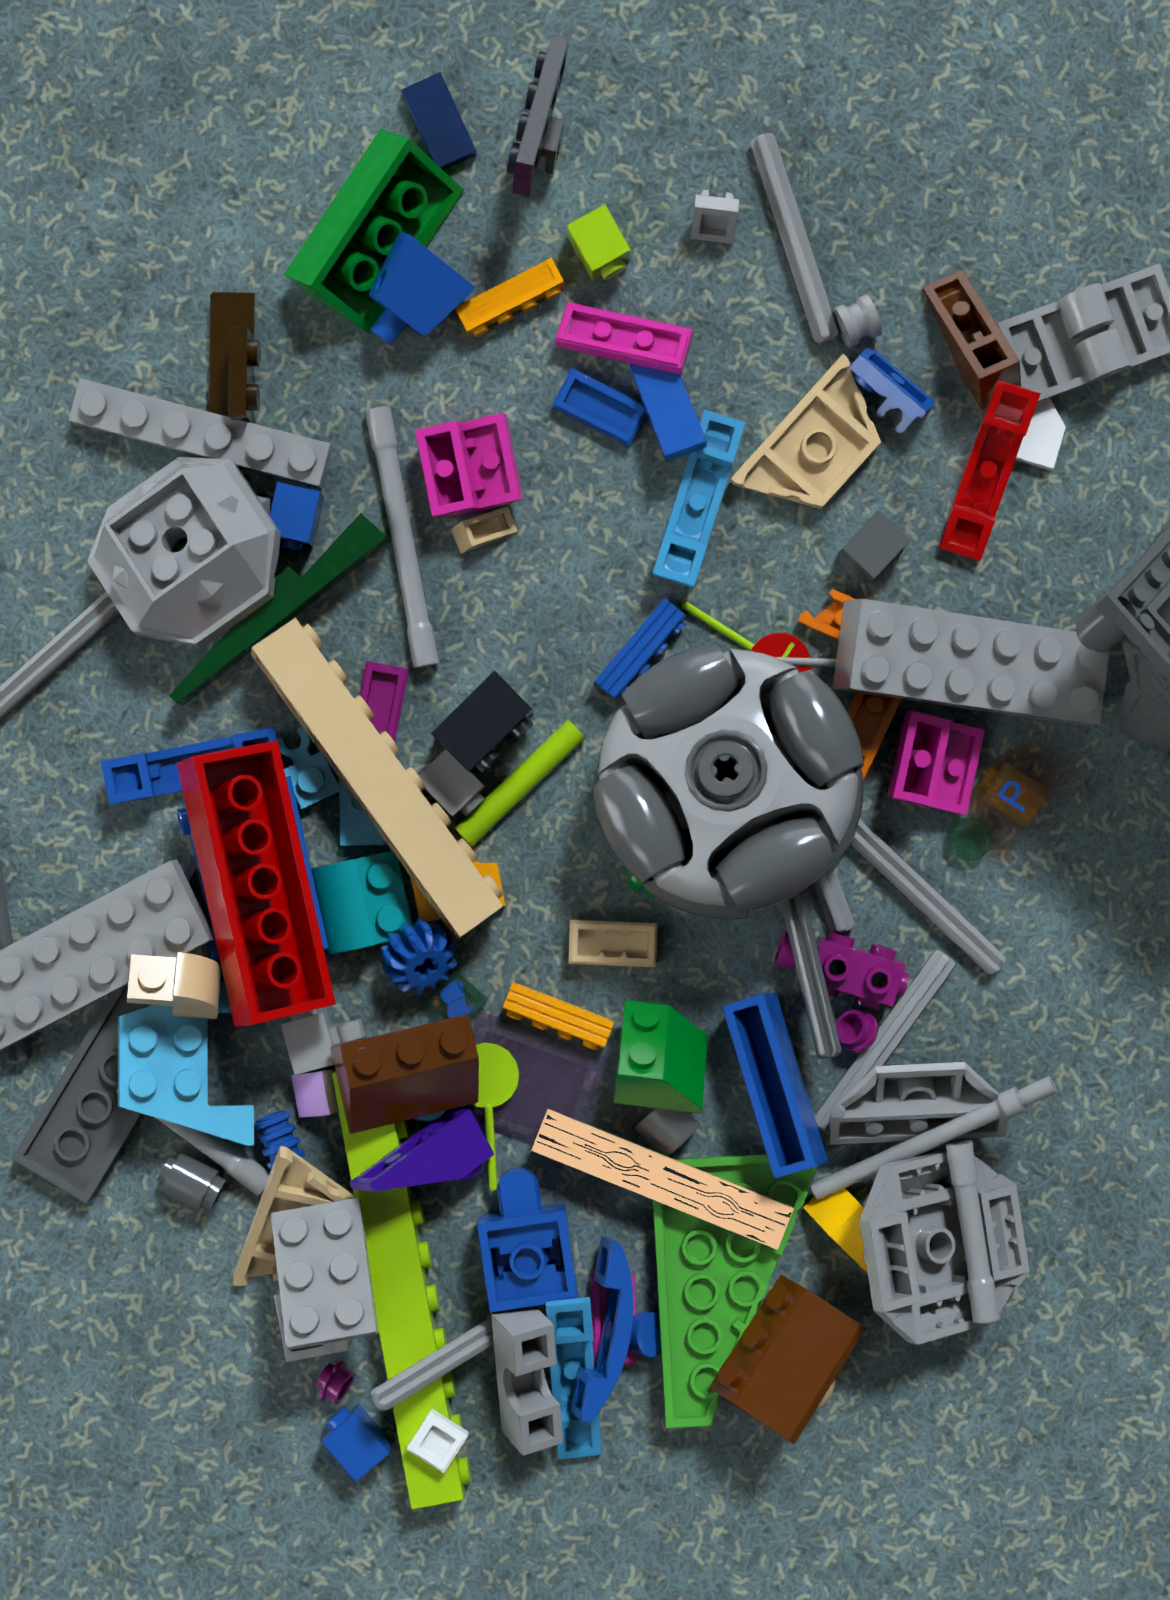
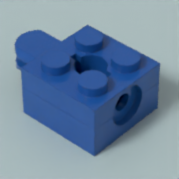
[477,1167,578,1312]

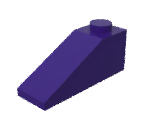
[349,1109,494,1191]

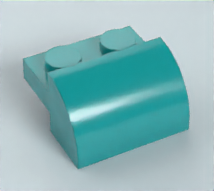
[311,851,413,955]

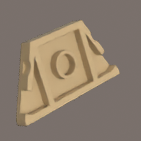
[730,354,881,509]
[233,1146,354,1286]

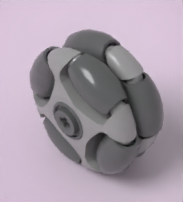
[592,644,864,919]

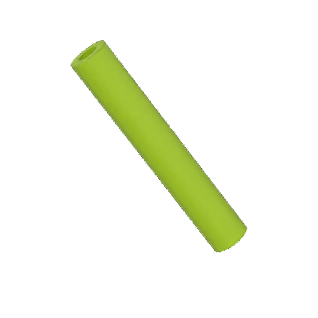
[455,719,586,847]

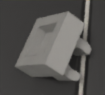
[690,190,739,244]

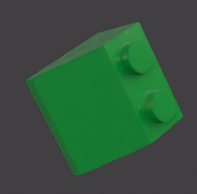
[613,1000,708,1114]

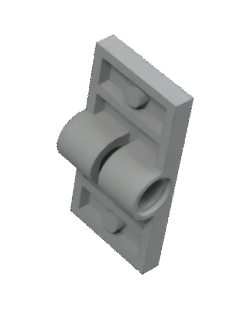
[997,263,1170,403]

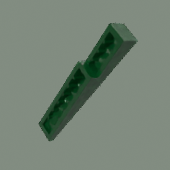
[169,513,390,705]

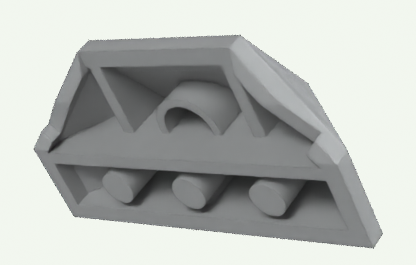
[829,1062,1008,1145]

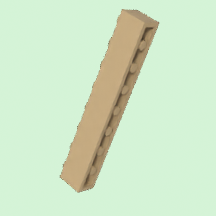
[251,618,503,940]

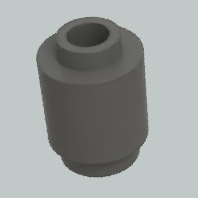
[157,1153,227,1212]

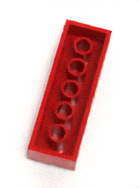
[177,740,336,1027]

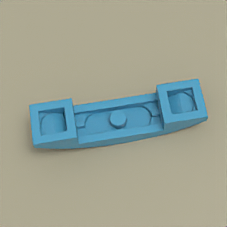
[652,409,746,588]
[545,1297,601,1460]

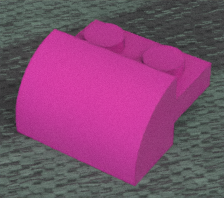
[415,413,524,518]
[887,711,985,815]

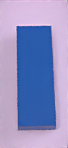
[627,363,707,462]

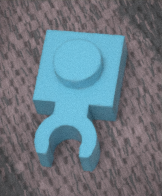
[278,727,341,809]

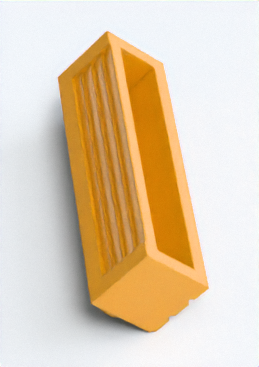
[455,257,564,337]
[502,982,614,1050]

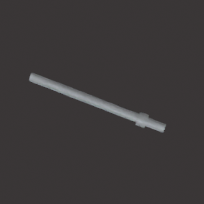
[811,1076,1057,1200]

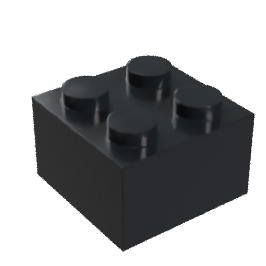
[431,670,534,773]

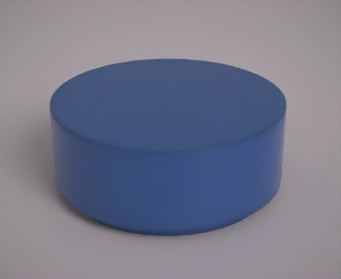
[629,1311,661,1357]

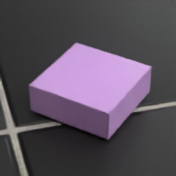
[291,1069,339,1118]

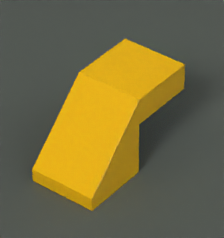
[803,1188,868,1274]

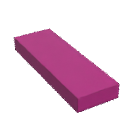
[555,302,694,375]

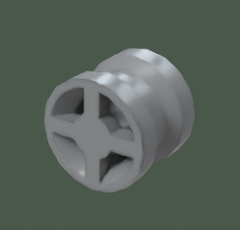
[833,294,883,349]

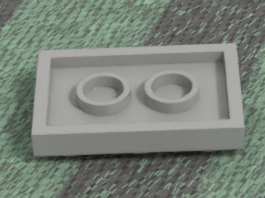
[271,1197,379,1350]

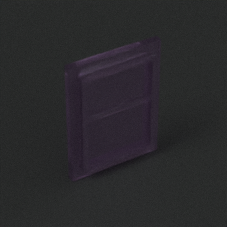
[453,1010,609,1142]

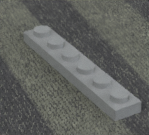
[68,378,334,488]

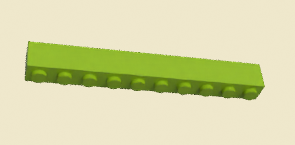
[332,1071,472,1510]

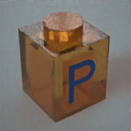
[975,762,1050,828]

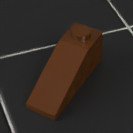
[922,269,1021,410]

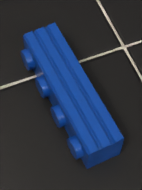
[594,598,686,700]

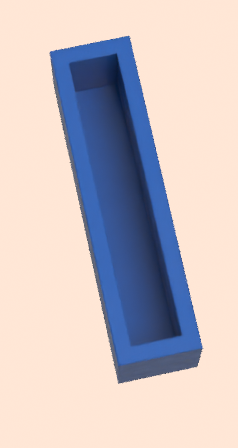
[722,993,829,1179]

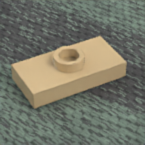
[568,919,658,967]

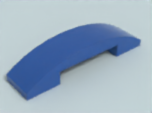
[101,726,282,805]
[571,1236,634,1423]

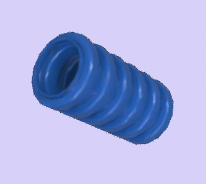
[254,1110,305,1169]

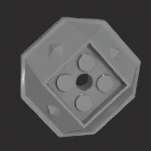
[87,457,281,648]
[860,1149,1030,1345]

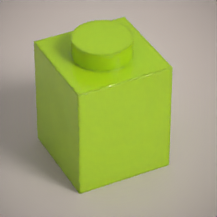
[567,204,631,281]

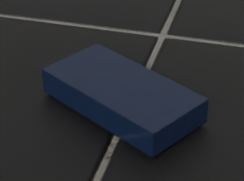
[401,72,477,170]

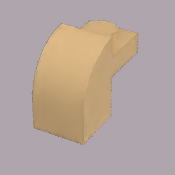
[127,952,221,1019]

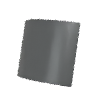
[632,1108,701,1156]

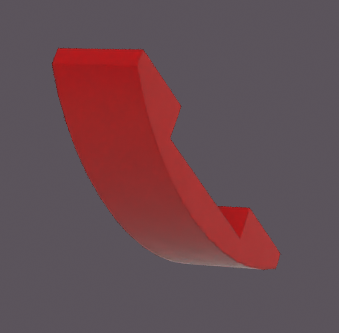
[939,379,1041,561]

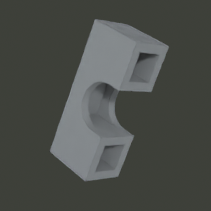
[491,1306,563,1456]

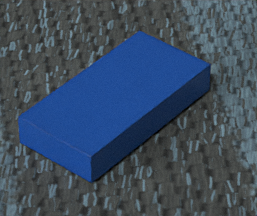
[552,367,646,447]

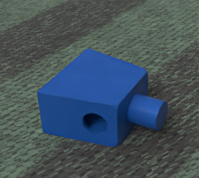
[369,232,475,346]

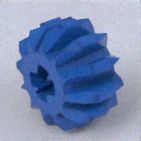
[381,918,457,995]

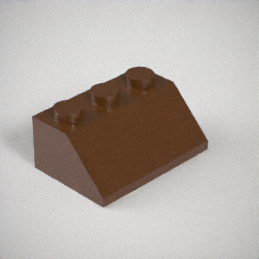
[330,1014,479,1134]
[709,1275,866,1444]

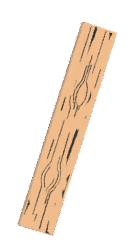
[531,1109,794,1250]

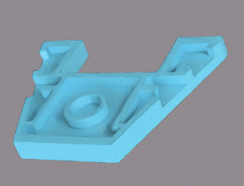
[118,980,254,1146]

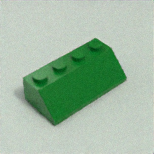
[284,129,464,334]

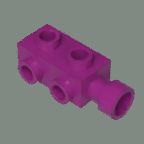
[774,931,909,1010]

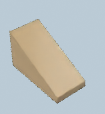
[451,506,518,554]

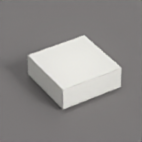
[407,1408,469,1473]

